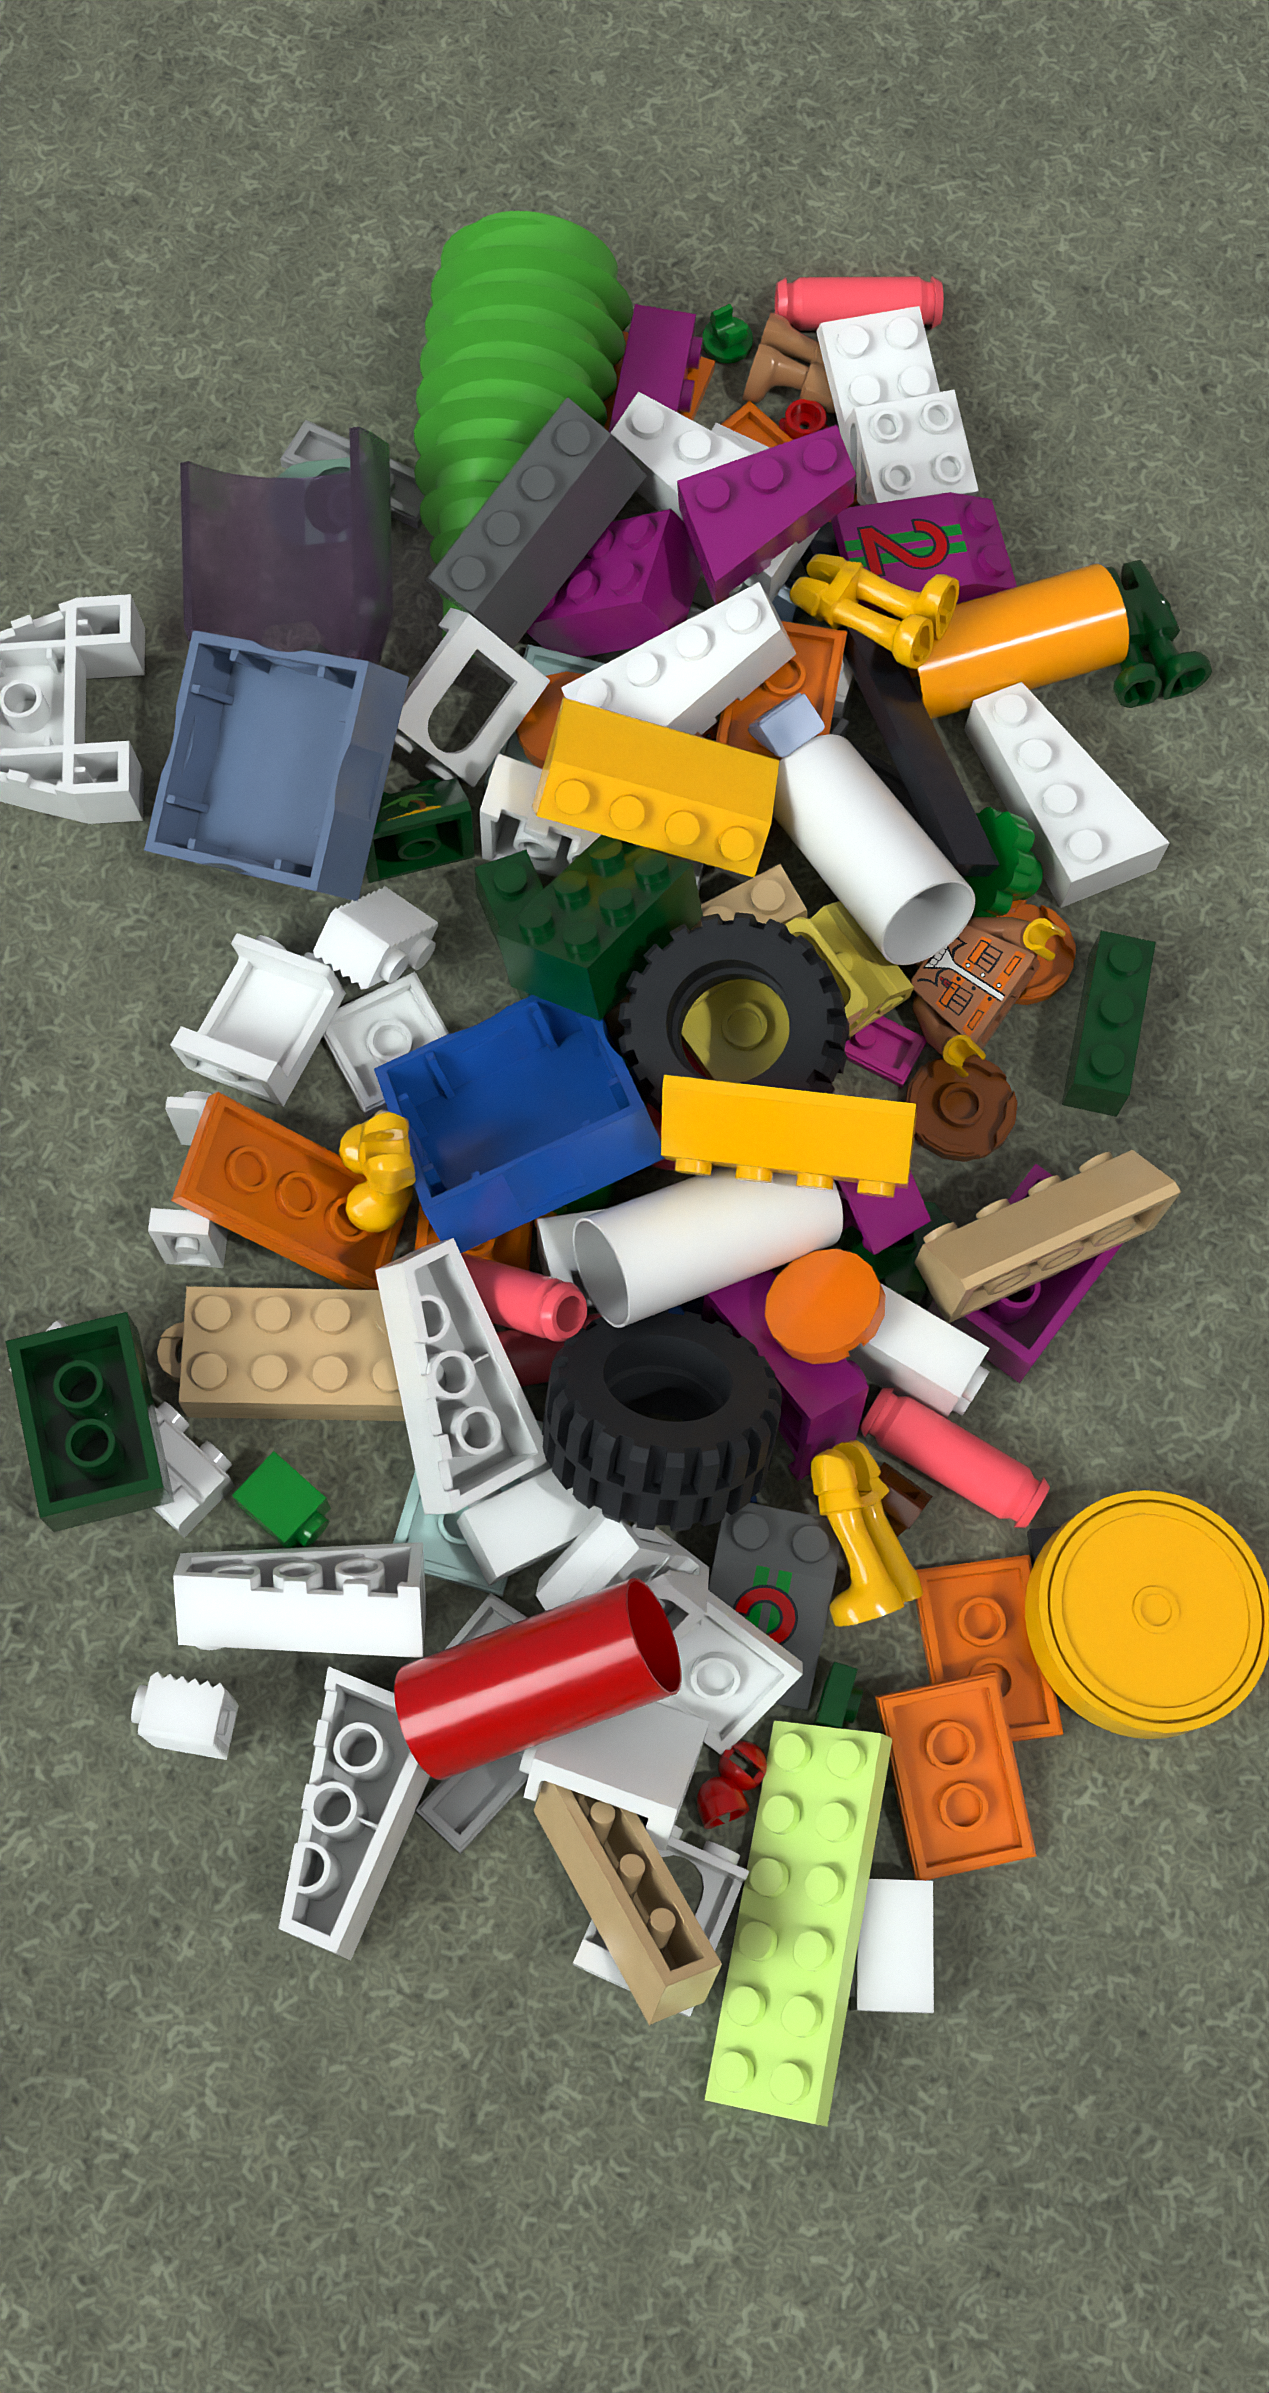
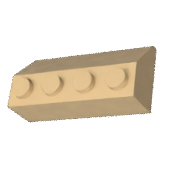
[915,1150,1181,1323]

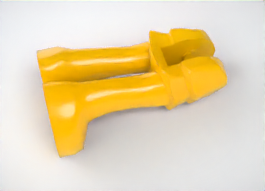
[790,554,959,669]
[339,1110,416,1232]
[811,1440,923,1627]

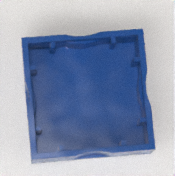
[374,995,665,1253]

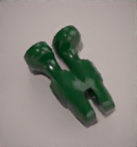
[1106,559,1212,708]

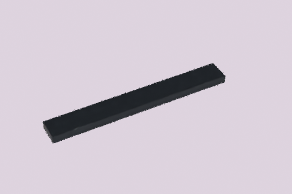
[800,522,1000,877]

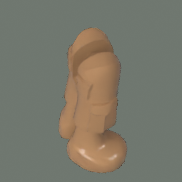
[742,312,836,414]

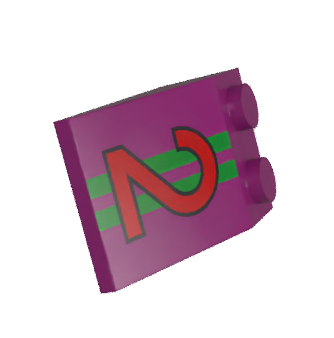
[831,492,1017,612]

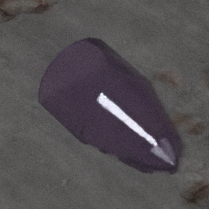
[180,426,394,665]

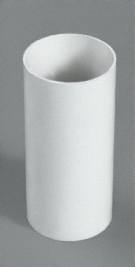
[772,734,975,965]
[573,1167,843,1328]

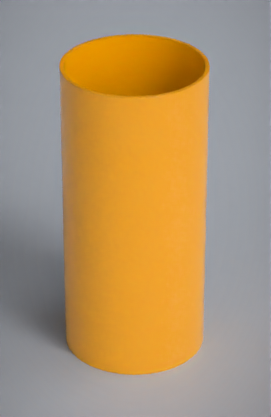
[906,564,1129,720]

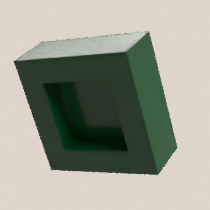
[813,1661,863,1728]

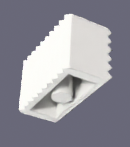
[313,886,438,990]
[131,1672,239,1760]

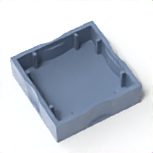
[144,630,409,901]

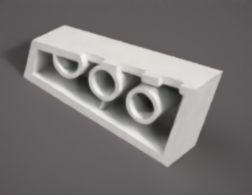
[610,392,820,602]
[278,1667,430,1961]

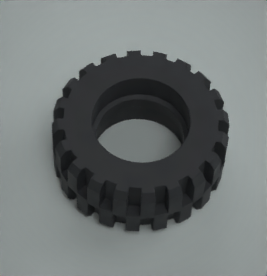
[618,912,850,1115]
[542,1309,782,1531]

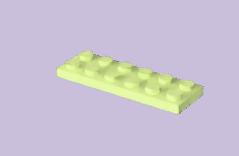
[705,1721,892,2127]

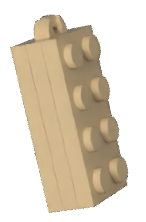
[157,1286,405,1421]

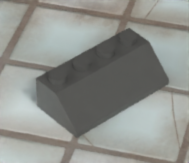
[425,397,647,649]

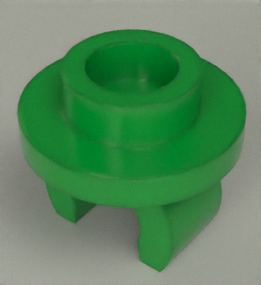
[702,304,753,364]

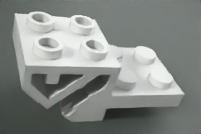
[816,306,979,506]
[536,1510,803,1755]

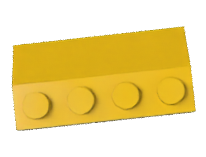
[532,697,779,878]
[661,1075,917,1198]

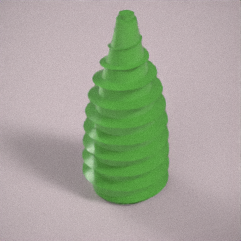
[414,211,634,659]

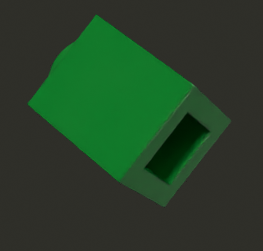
[232,1451,331,1548]

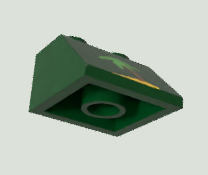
[365,778,475,883]

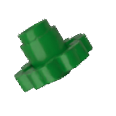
[962,807,1043,917]

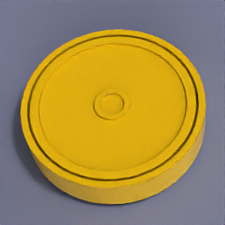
[1025,1490,1269,1739]

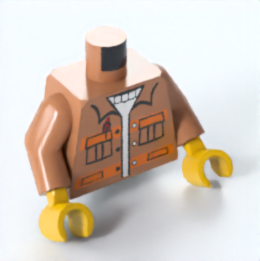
[910,917,1066,1078]

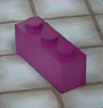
[608,304,703,433]

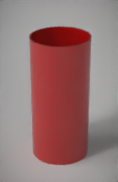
[394,1578,682,1780]

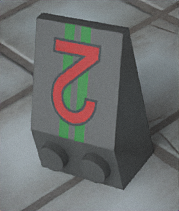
[708,1503,841,1711]

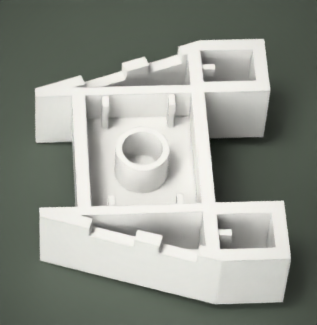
[0,594,145,824]

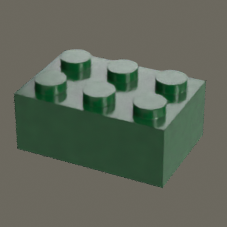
[496,835,703,1021]
[5,1312,175,1532]

